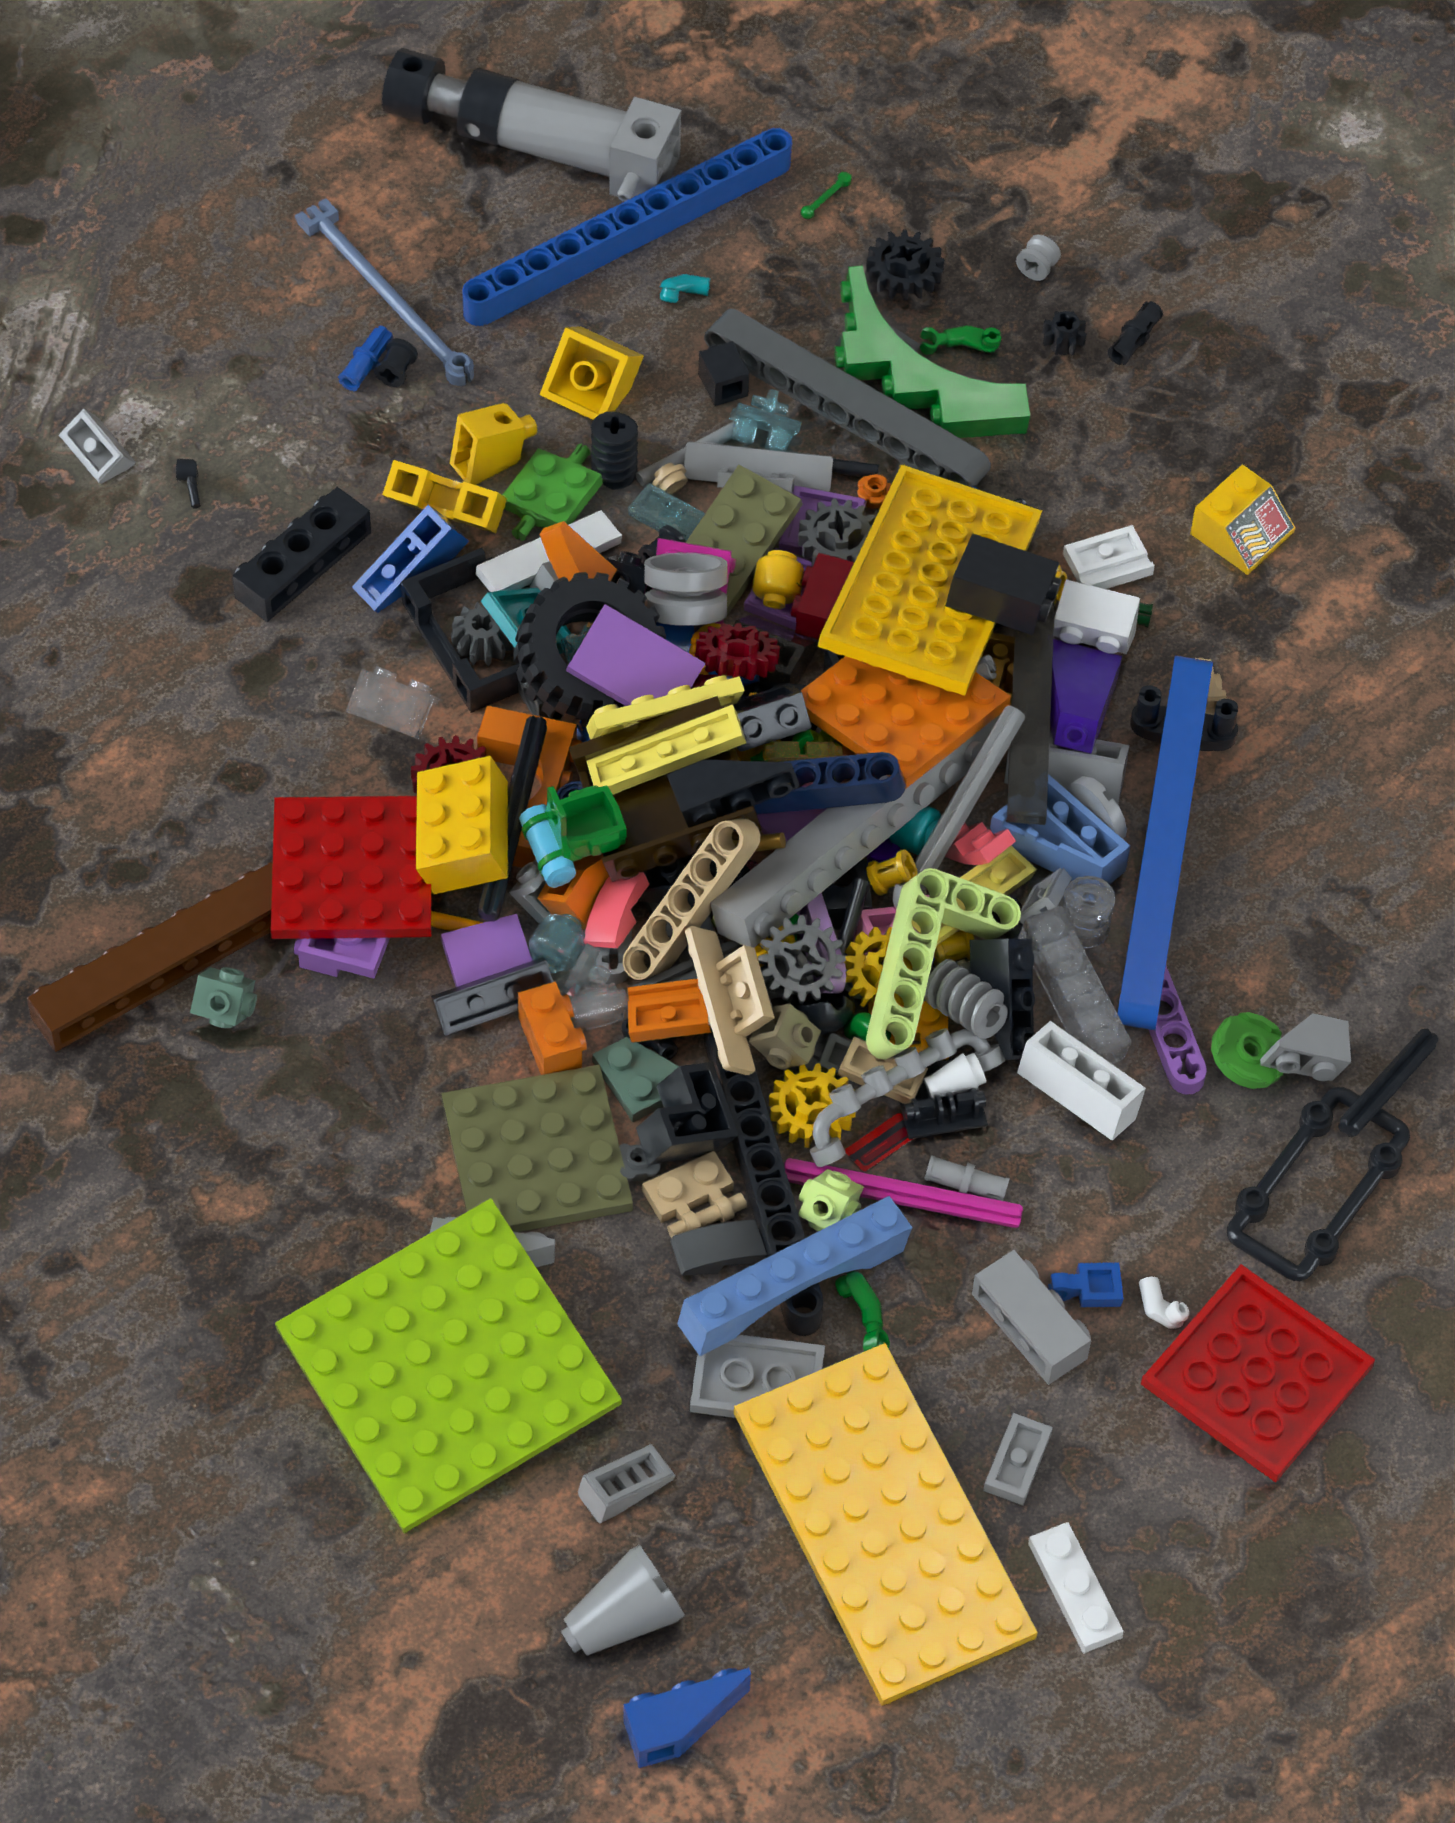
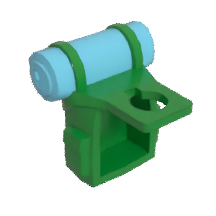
[519,785,627,888]

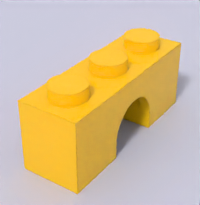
[382,460,507,534]

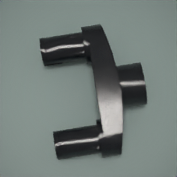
[1130,685,1238,751]

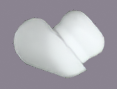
[1139,1276,1189,1329]

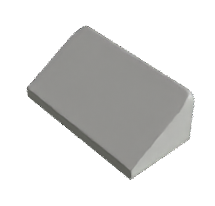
[59,408,136,484]

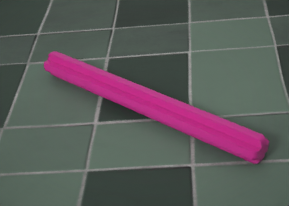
[784,1158,1023,1228]

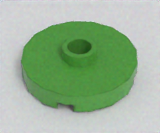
[1211,1012,1283,1089]

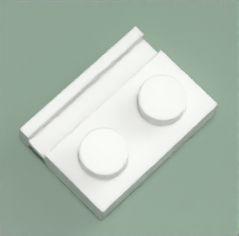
[1063,525,1154,589]

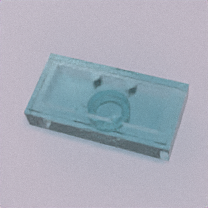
[628,483,705,541]

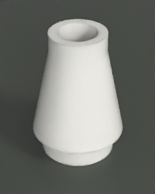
[923,1053,986,1100]

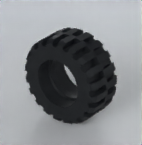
[513,572,666,727]

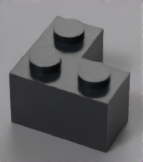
[636,1061,739,1165]

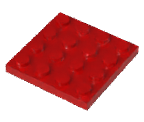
[271,796,432,939]
[1141,1264,1376,1483]

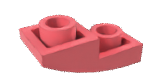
[945,822,1016,865]
[583,872,649,948]

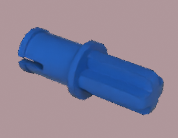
[338,326,393,391]

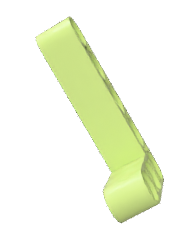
[866,868,1021,1060]

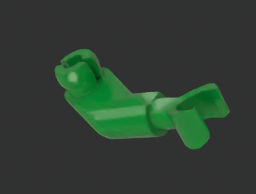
[920,326,1002,355]
[835,1271,890,1352]

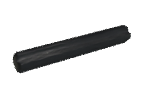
[1338,1028,1438,1137]

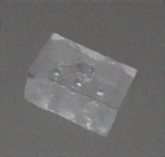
[346,666,440,739]

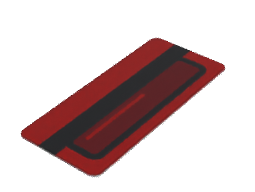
[845,1113,912,1172]

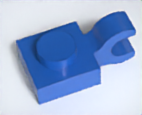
[1048,1263,1123,1307]

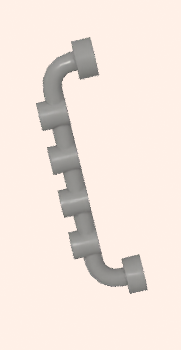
[810,1028,1005,1167]

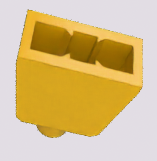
[450,403,537,485]

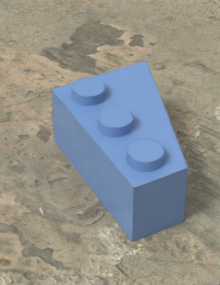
[990,773,1130,893]

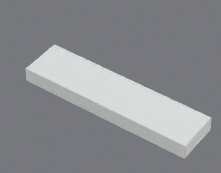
[476,510,622,592]

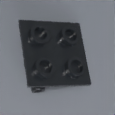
[899,1058,988,1139]

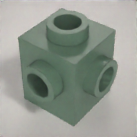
[190,967,257,1028]

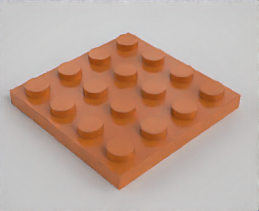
[801,656,1011,789]

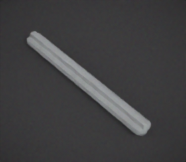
[902,705,1025,890]

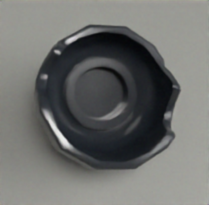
[790,989,856,1035]

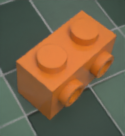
[518,981,587,1075]

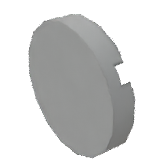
[1067,776,1127,839]

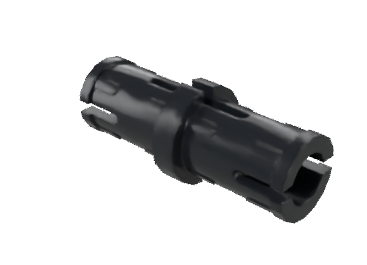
[1107,301,1164,365]

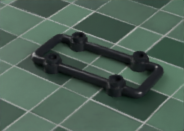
[1227,1087,1410,1281]

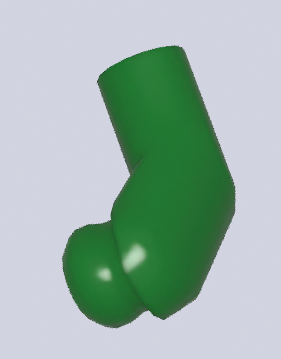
[843,1012,892,1041]

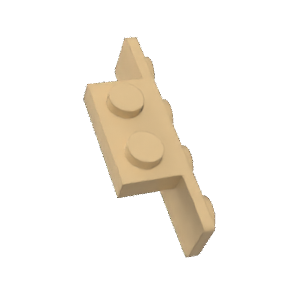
[685,926,775,1075]

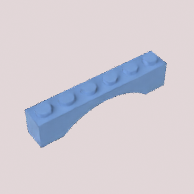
[677,1196,912,1356]

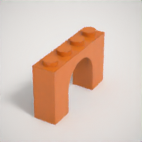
[477,705,582,868]

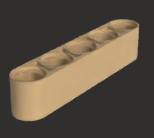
[622,819,760,980]

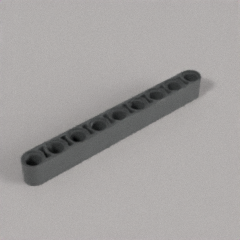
[704,308,991,487]

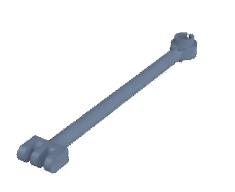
[295,199,474,386]

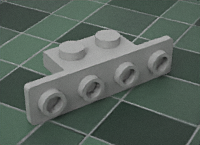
[684,441,833,493]

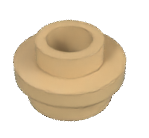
[652,463,688,496]

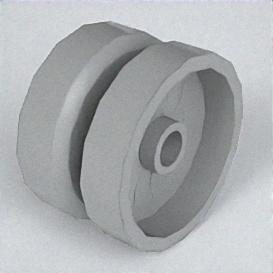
[644,553,727,625]

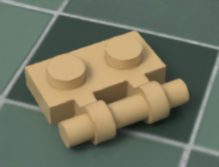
[642,1151,747,1238]

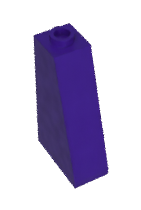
[1041,638,1122,754]

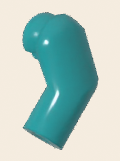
[659,274,711,303]

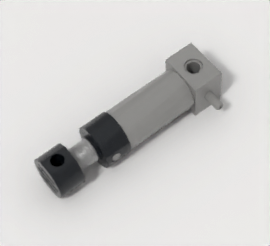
[382,48,681,202]

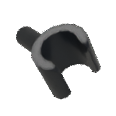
[176,459,201,509]

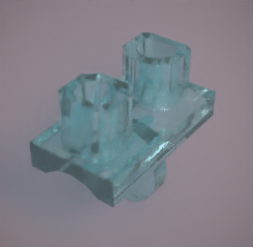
[729,389,802,451]

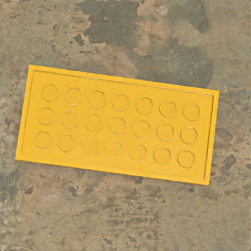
[817,464,1042,696]
[733,1343,1038,1706]

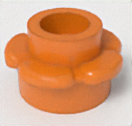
[857,474,892,509]

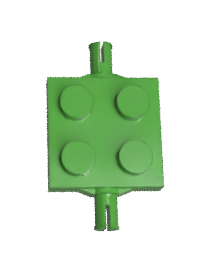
[503,444,603,541]

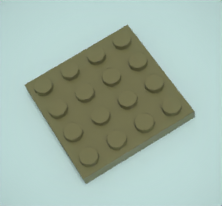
[441,1065,633,1232]

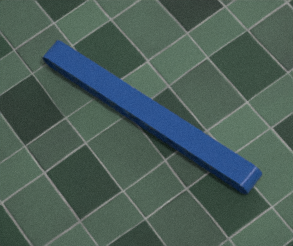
[462,128,792,326]
[1116,655,1213,1030]

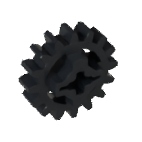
[866,230,944,301]

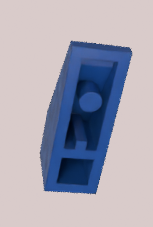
[352,505,469,613]

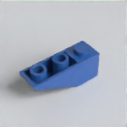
[623,1668,751,1768]

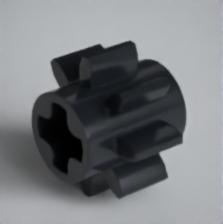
[1042,311,1087,355]

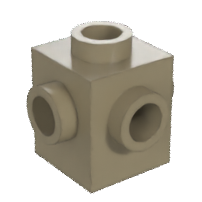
[749,1003,821,1070]

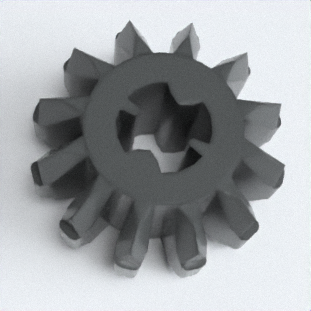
[451,601,513,667]

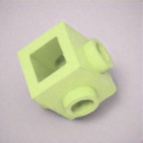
[798,1169,864,1231]

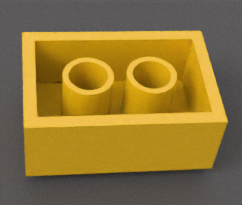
[416,756,508,894]

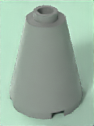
[561,1545,685,1656]

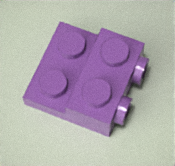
[294,938,390,979]

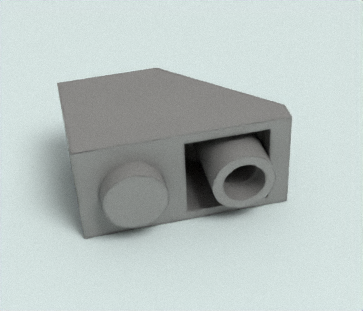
[1260,1013,1351,1081]

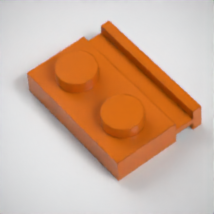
[627,978,711,1043]

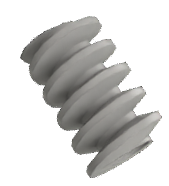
[923,959,1008,1039]

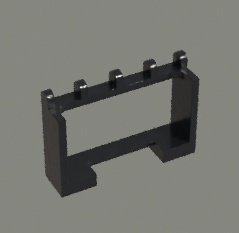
[401,547,520,713]

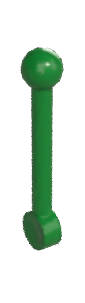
[800,172,852,219]

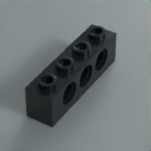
[232,486,371,622]

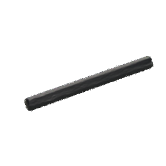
[478,716,547,922]

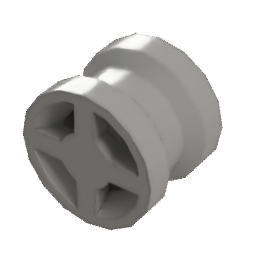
[1016,235,1061,281]

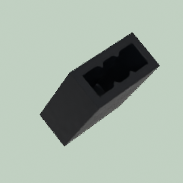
[945,533,1062,635]

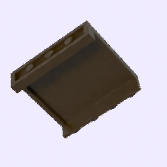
[569,696,762,882]

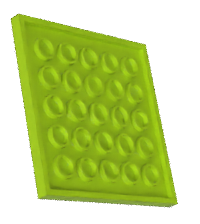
[275,1198,622,1533]

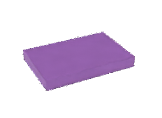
[566,604,705,706]

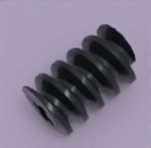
[591,411,638,490]

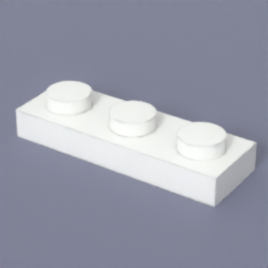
[1028,1522,1124,1654]

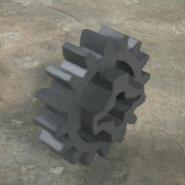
[798,498,875,566]
[758,915,846,1004]

